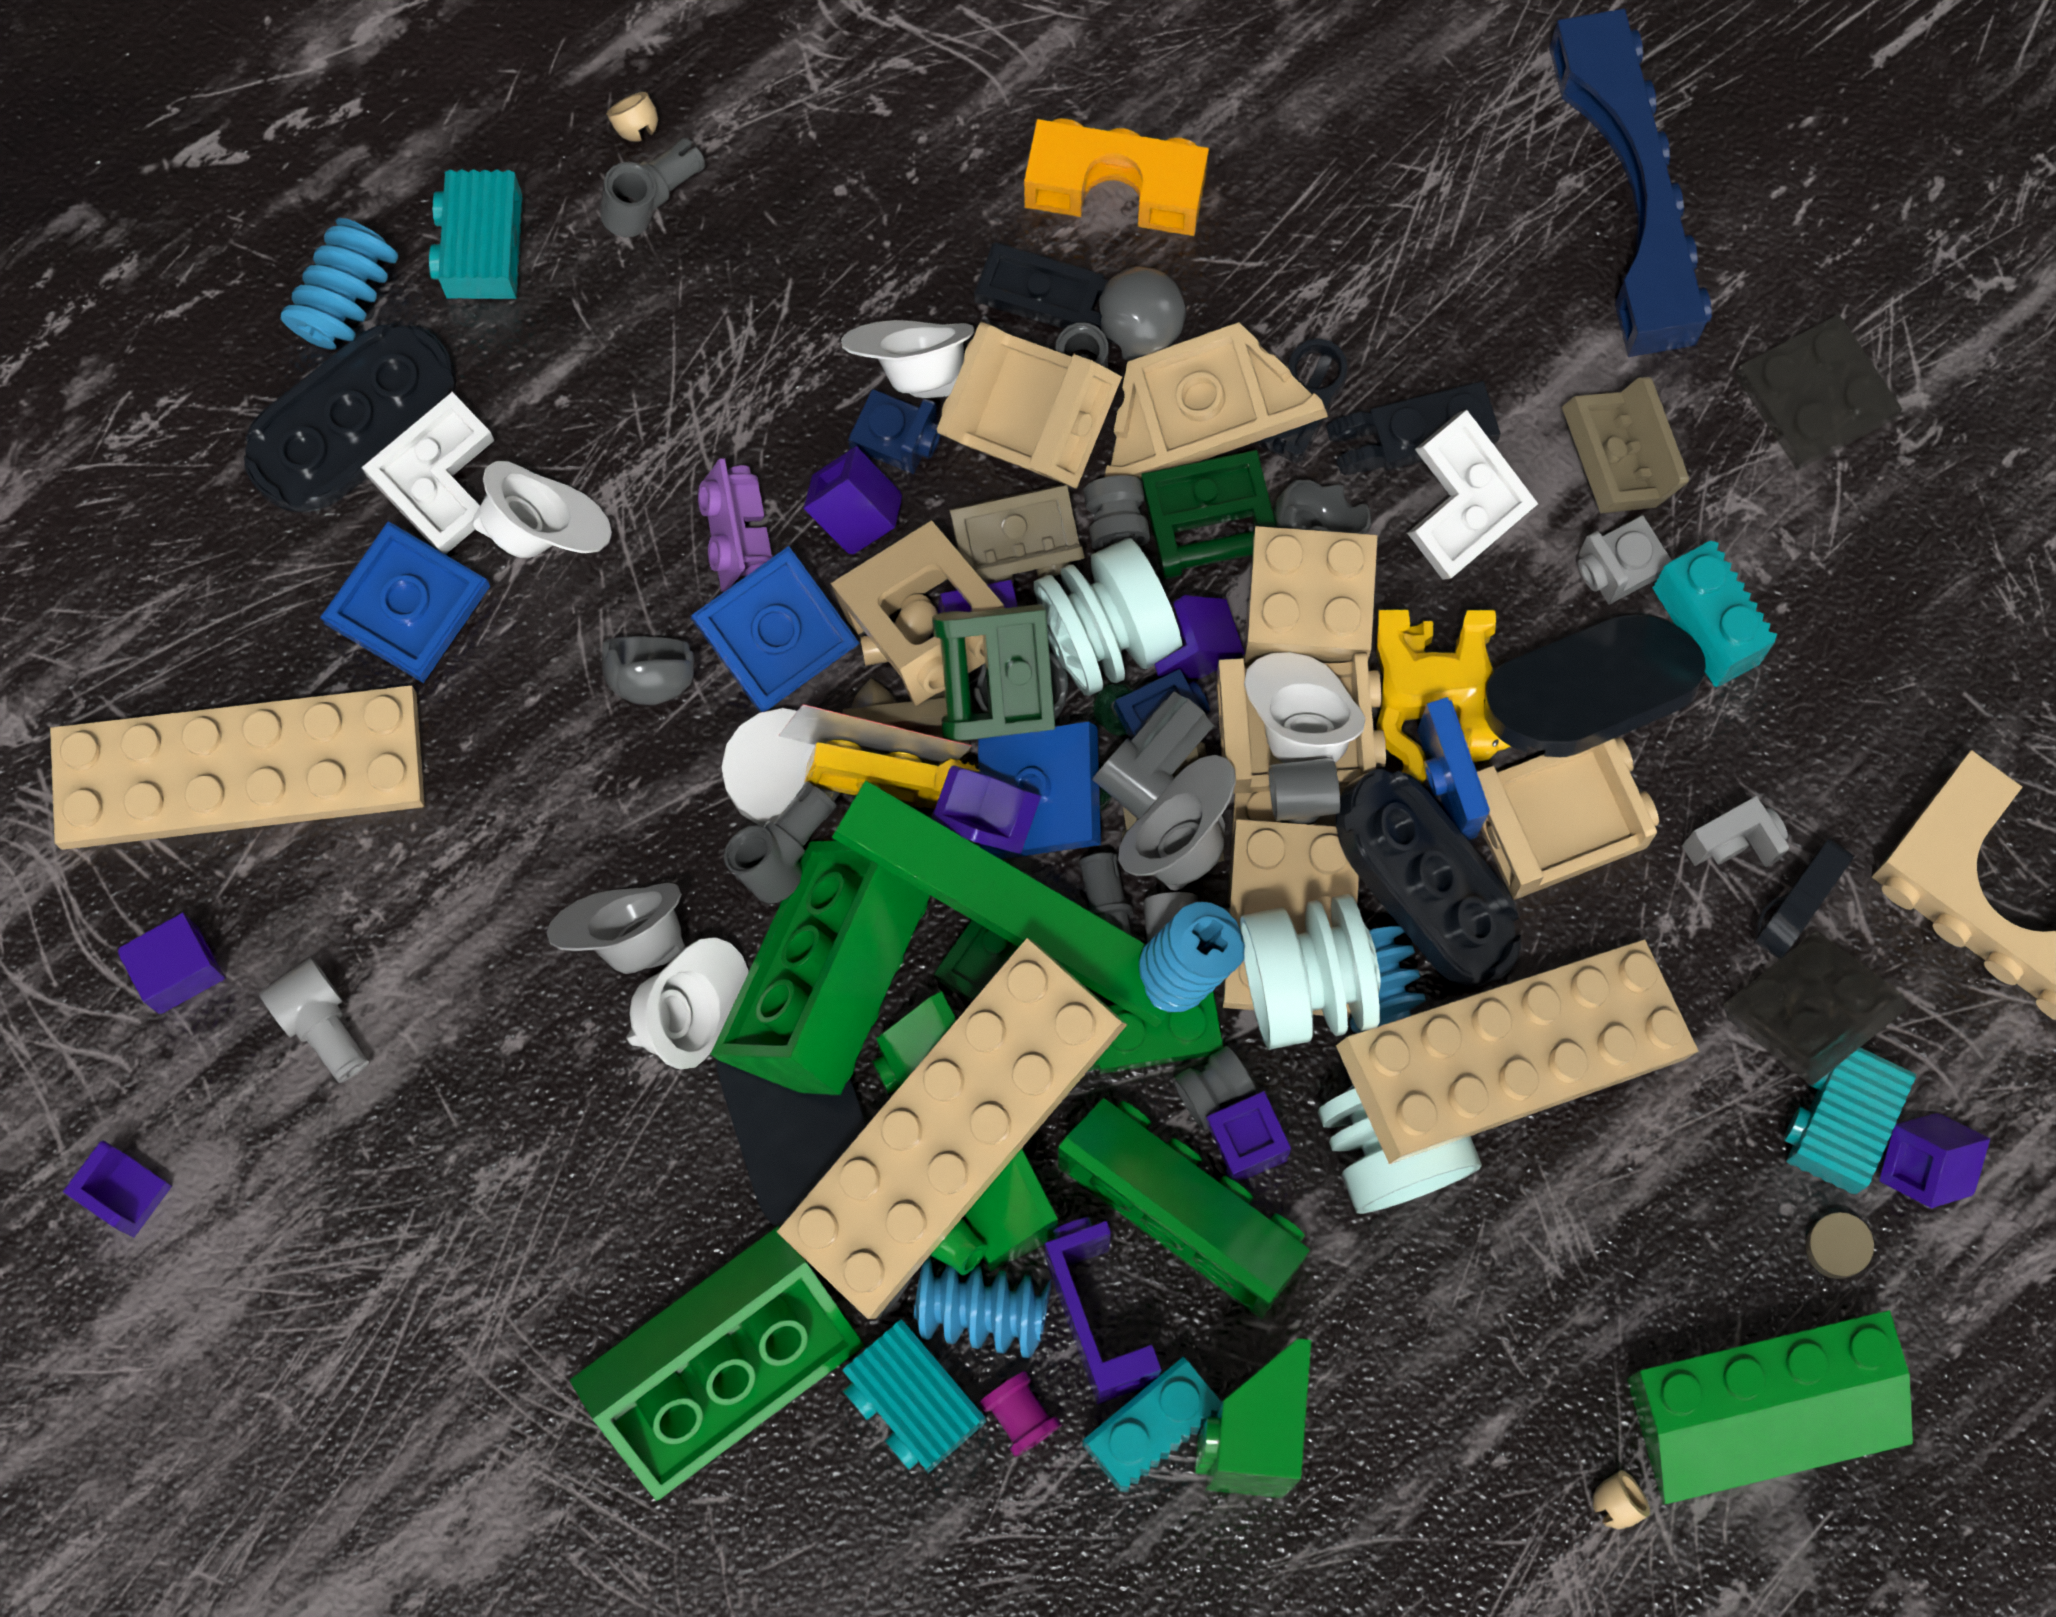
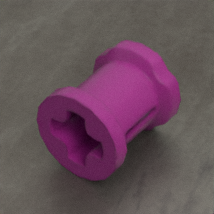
[979,1371,1062,1458]

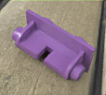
[698,458,772,592]

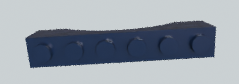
[1549,9,1712,357]

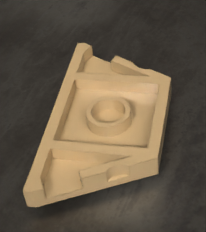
[1105,322,1328,480]

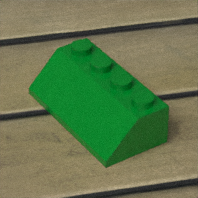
[710,841,930,1095]
[872,991,1058,1272]
[1058,1098,1310,1319]
[569,1226,865,1501]
[1627,1310,1913,1505]
[1195,1339,1311,1498]

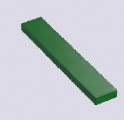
[832,780,1167,1027]

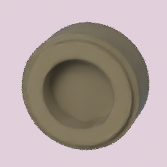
[1805,1213,1874,1279]

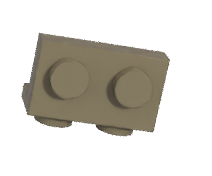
[1562,377,1689,514]
[949,484,1085,584]

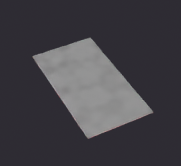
[778,704,972,767]

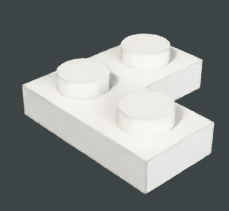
[362,392,494,555]
[1407,410,1538,580]

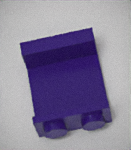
[1045,1217,1161,1405]

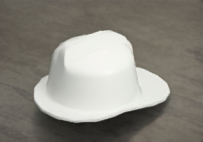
[841,320,974,398]
[473,461,612,558]
[1244,652,1366,763]
[626,937,749,1070]

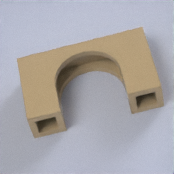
[1872,750,2056,1020]

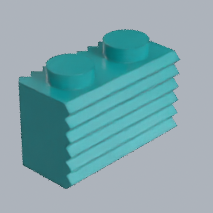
[429,169,523,299]
[1652,541,1777,687]
[1784,1041,1917,1195]
[843,1319,986,1473]
[1083,1357,1221,1492]

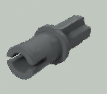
[1079,853,1133,936]

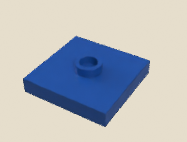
[320,521,490,683]
[690,546,860,713]
[1417,697,1490,840]
[978,721,1101,859]

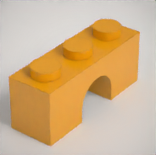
[1024,119,1209,236]

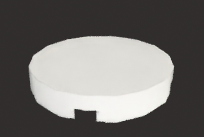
[722,708,840,827]

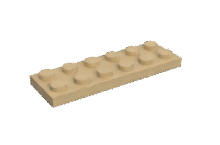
[50,685,425,850]
[777,938,1127,1319]
[1336,939,1699,1164]

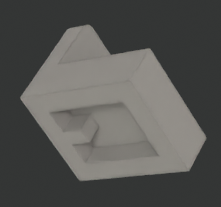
[1578,515,1672,605]
[1682,796,1789,867]

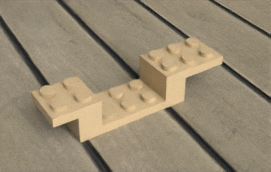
[1223,526,1377,1018]

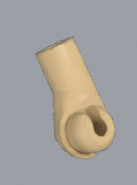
[860,594,937,666]

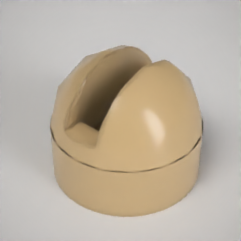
[607,92,658,142]
[1593,1470,1650,1529]

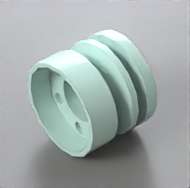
[1034,538,1182,696]
[1240,894,1380,1050]
[1318,1085,1482,1214]

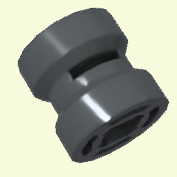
[1084,475,1150,551]
[1172,1046,1257,1131]

